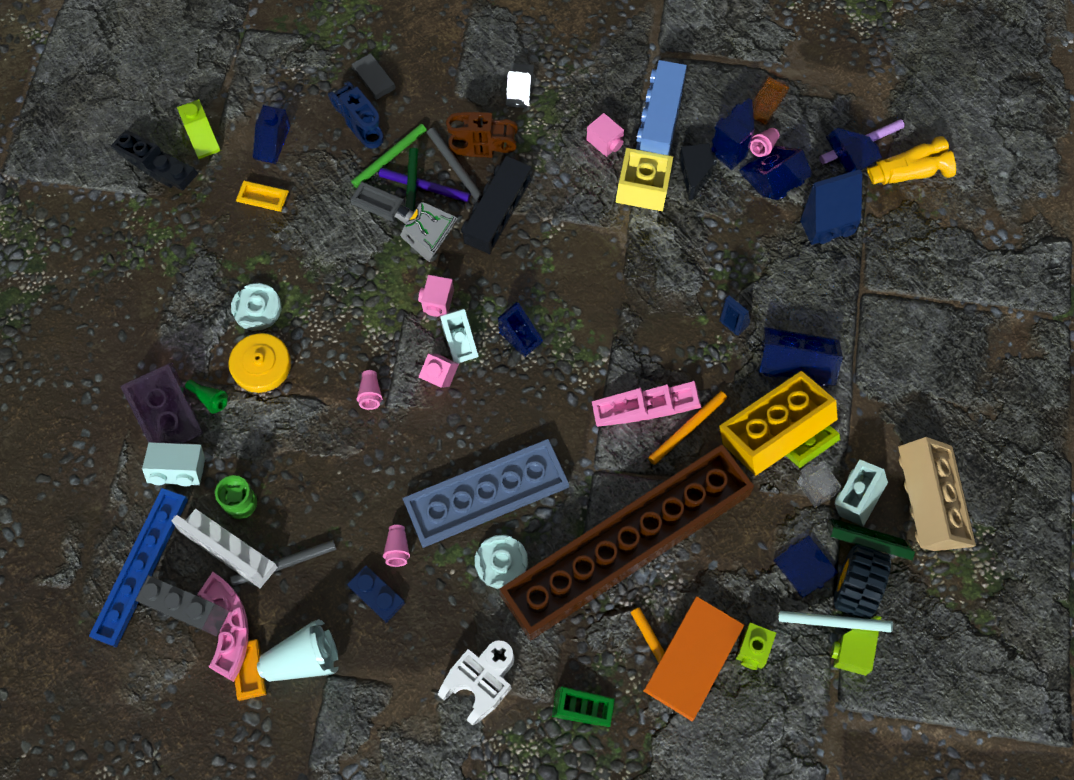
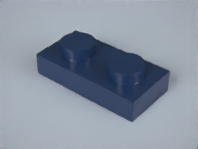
[347,566,405,623]

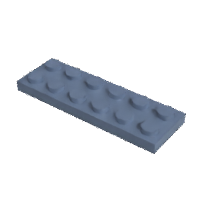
[403,439,569,548]

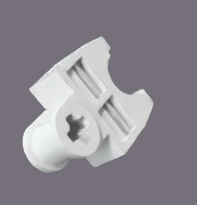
[438,640,514,725]

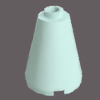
[257,619,338,682]

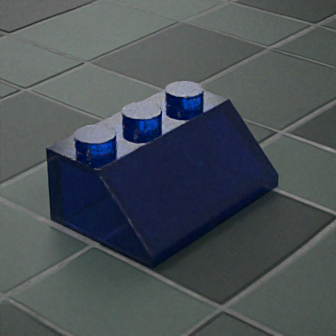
[759,327,843,386]

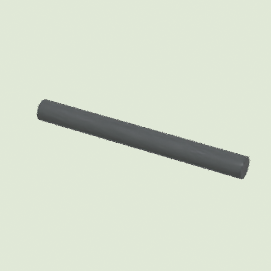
[427,128,483,201]
[230,540,337,586]

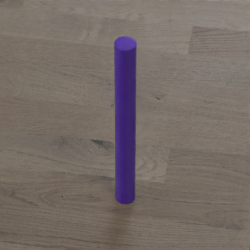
[379,168,471,203]

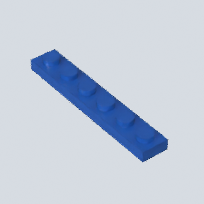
[89,488,188,648]

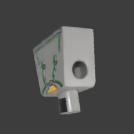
[394,202,457,262]

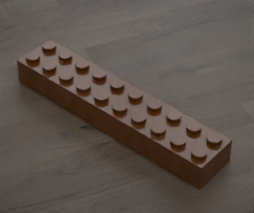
[499,444,754,641]

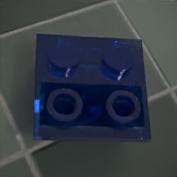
[711,98,754,170]

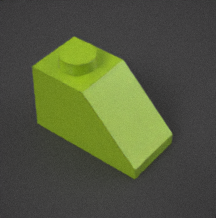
[177,99,220,159]
[831,615,881,676]

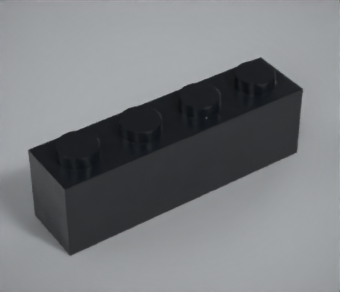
[461,156,532,254]

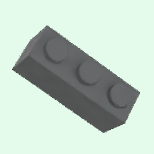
[135,575,229,637]

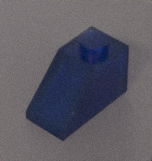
[253,105,291,164]
[826,128,882,173]

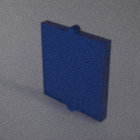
[773,535,838,599]

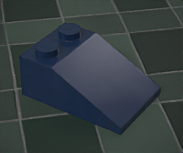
[800,169,862,245]

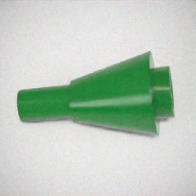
[185,379,228,414]

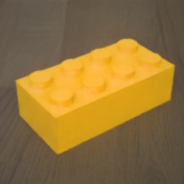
[719,371,838,476]

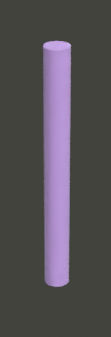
[819,119,905,165]

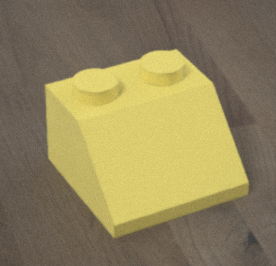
[616,148,673,211]

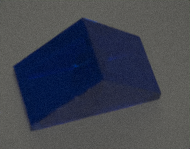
[498,302,543,357]

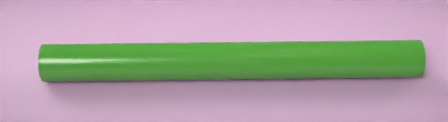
[351,124,427,188]

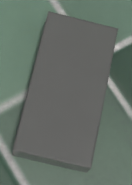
[351,53,395,100]
[350,182,404,222]

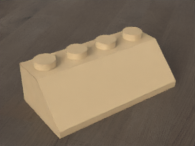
[898,437,976,551]

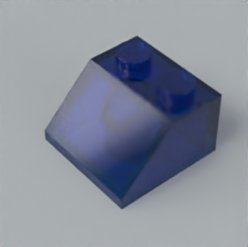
[739,146,813,200]

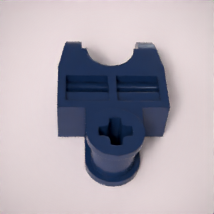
[328,81,384,149]

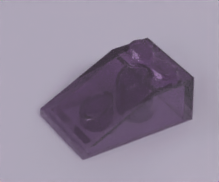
[120,363,203,444]

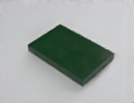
[827,518,915,561]

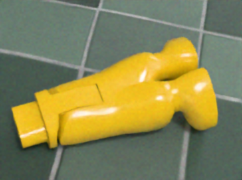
[867,136,956,185]

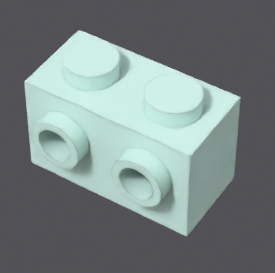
[142,442,205,486]
[835,460,888,527]

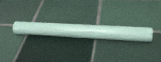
[779,611,893,632]

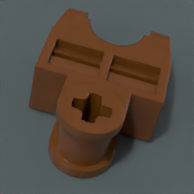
[446,112,518,158]

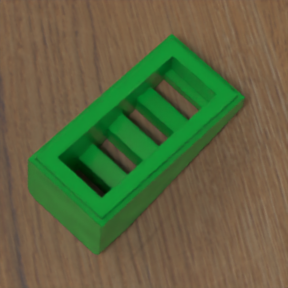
[552,686,615,727]

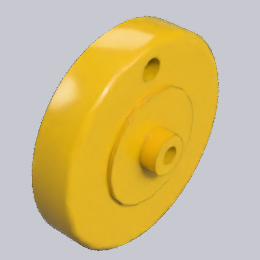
[228,333,291,393]

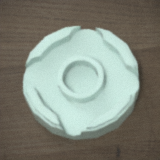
[231,283,282,331]
[475,535,528,589]

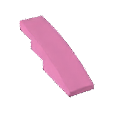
[592,381,702,427]

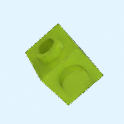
[736,623,776,670]

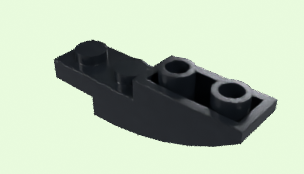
[111,130,198,191]

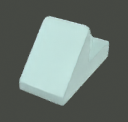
[440,309,479,363]

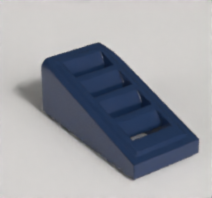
[720,295,750,336]

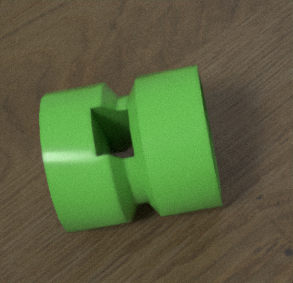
[215,475,258,519]

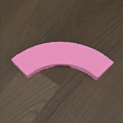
[197,572,248,682]

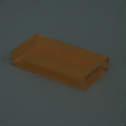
[746,77,789,125]

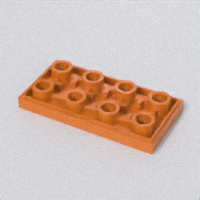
[643,596,744,721]

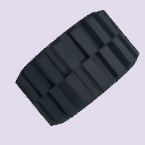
[834,544,891,619]

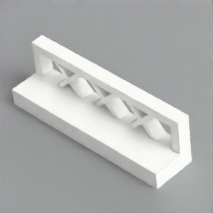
[171,509,278,588]

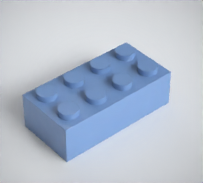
[636,60,687,156]

